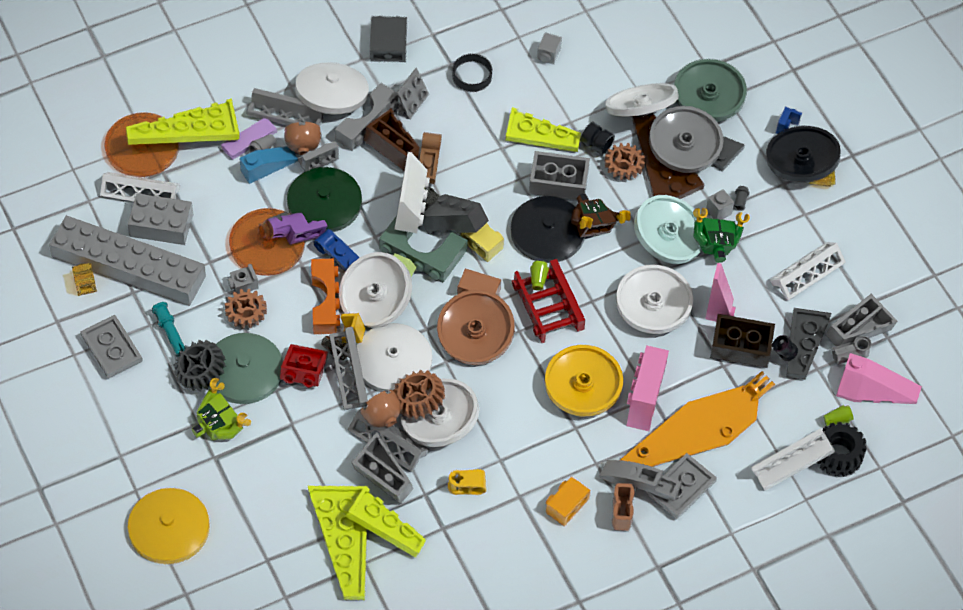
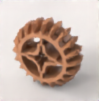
[393,370,445,420]

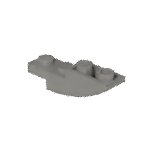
[599,460,682,501]

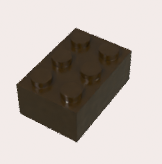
[710,314,775,368]

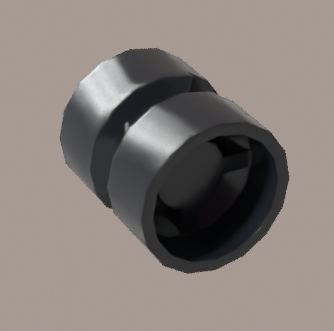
[580,122,615,155]

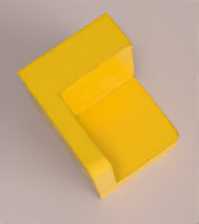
[340,313,366,344]

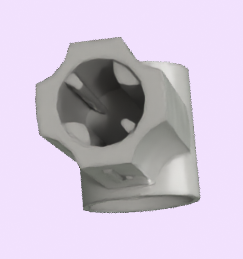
[832,336,872,364]

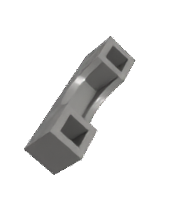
[335,83,399,151]

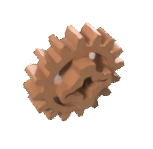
[605,143,645,180]
[225,289,267,329]

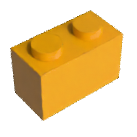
[545,476,590,527]

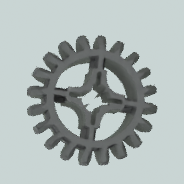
[173,340,226,392]

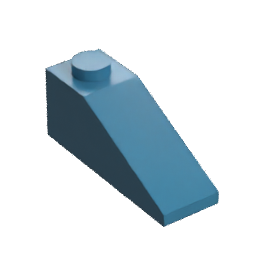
[239,146,298,184]

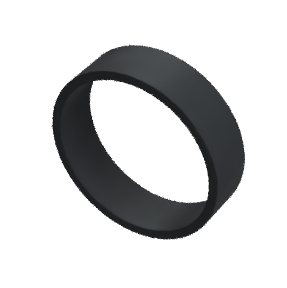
[452,54,492,92]

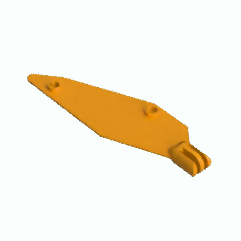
[620,371,775,467]

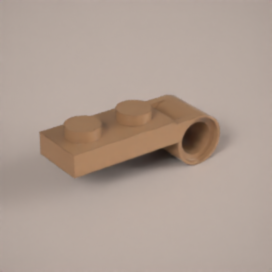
[419,132,442,184]

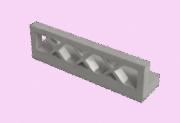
[247,88,324,126]
[329,327,368,410]
[348,408,429,471]

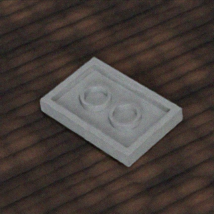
[80,315,143,379]
[647,453,717,519]

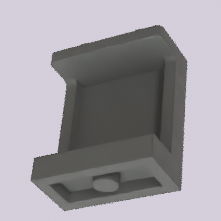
[370,16,407,62]

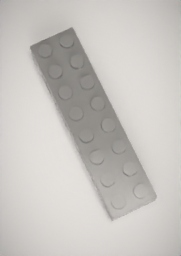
[49,215,206,306]

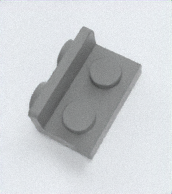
[298,141,339,171]

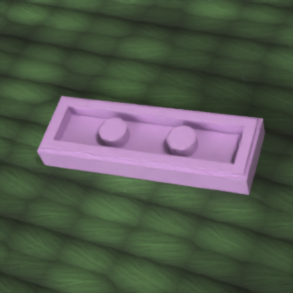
[221,118,277,160]

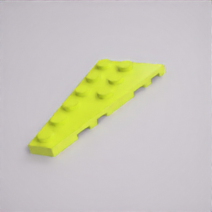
[126,98,240,145]
[308,486,368,600]

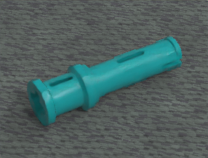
[151,302,185,357]

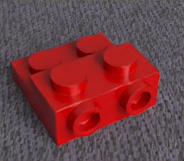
[280,344,328,387]

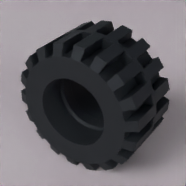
[816,422,867,477]

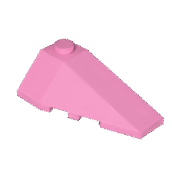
[706,263,736,322]
[836,353,922,404]

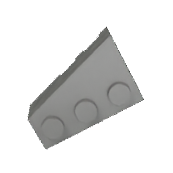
[825,293,898,346]
[352,432,414,504]

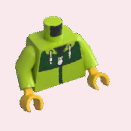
[191,378,251,441]

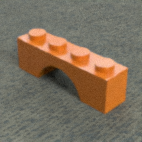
[311,258,340,335]

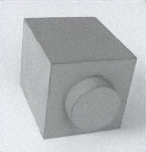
[537,32,562,64]
[706,189,734,220]

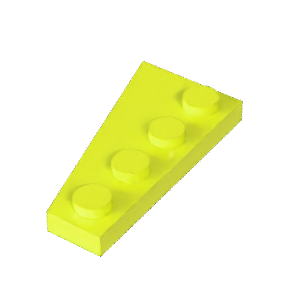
[505,107,581,152]
[346,486,426,558]

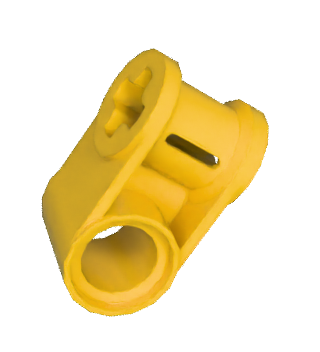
[447,469,486,495]

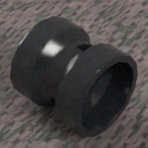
[772,335,798,361]

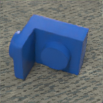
[775,107,802,134]

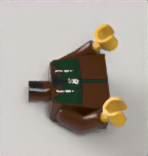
[571,194,631,237]

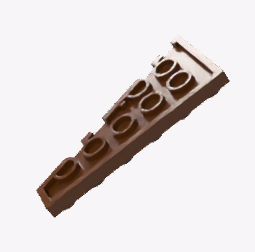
[631,113,705,199]

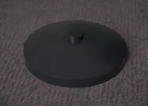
[766,126,841,183]
[511,196,585,263]

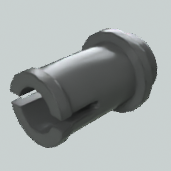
[733,186,750,211]

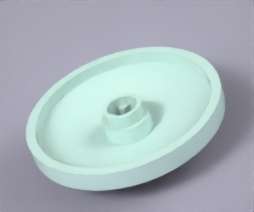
[634,195,702,264]

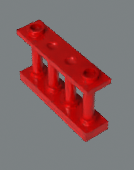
[512,259,586,343]

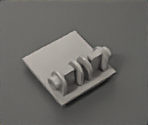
[397,68,429,119]

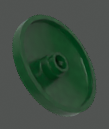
[287,167,362,232]

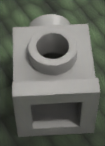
[228,264,259,294]

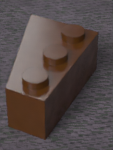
[364,108,420,171]

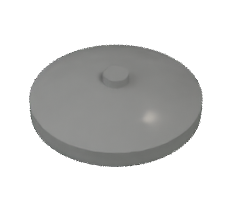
[649,106,723,173]

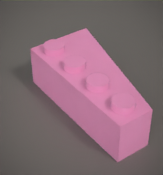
[626,345,669,431]

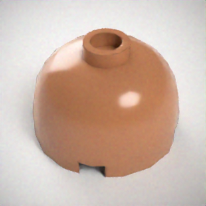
[284,122,321,155]
[360,390,401,428]

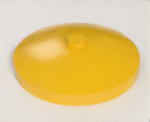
[545,345,623,416]
[128,488,210,564]

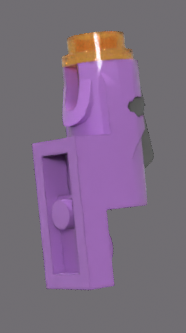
[258,212,328,244]

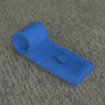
[313,229,360,272]

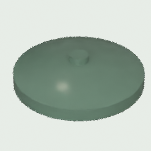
[674,59,747,121]
[209,333,283,404]

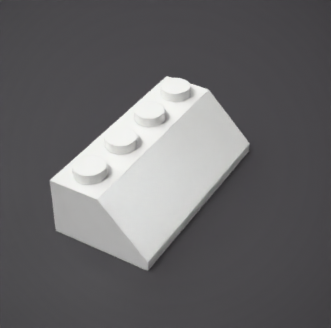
[395,152,430,233]

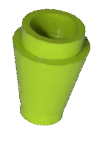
[530,261,549,291]
[823,405,854,426]

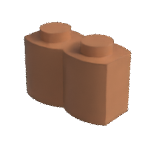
[612,483,634,531]

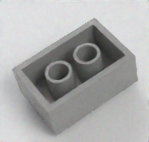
[529,151,590,200]
[128,193,193,245]

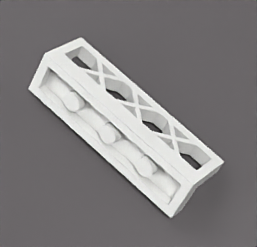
[100,172,180,201]
[770,242,846,300]
[751,428,835,491]

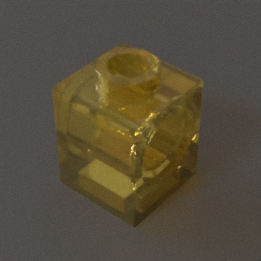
[72,263,97,296]

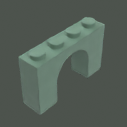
[379,216,468,283]

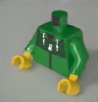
[693,208,750,263]

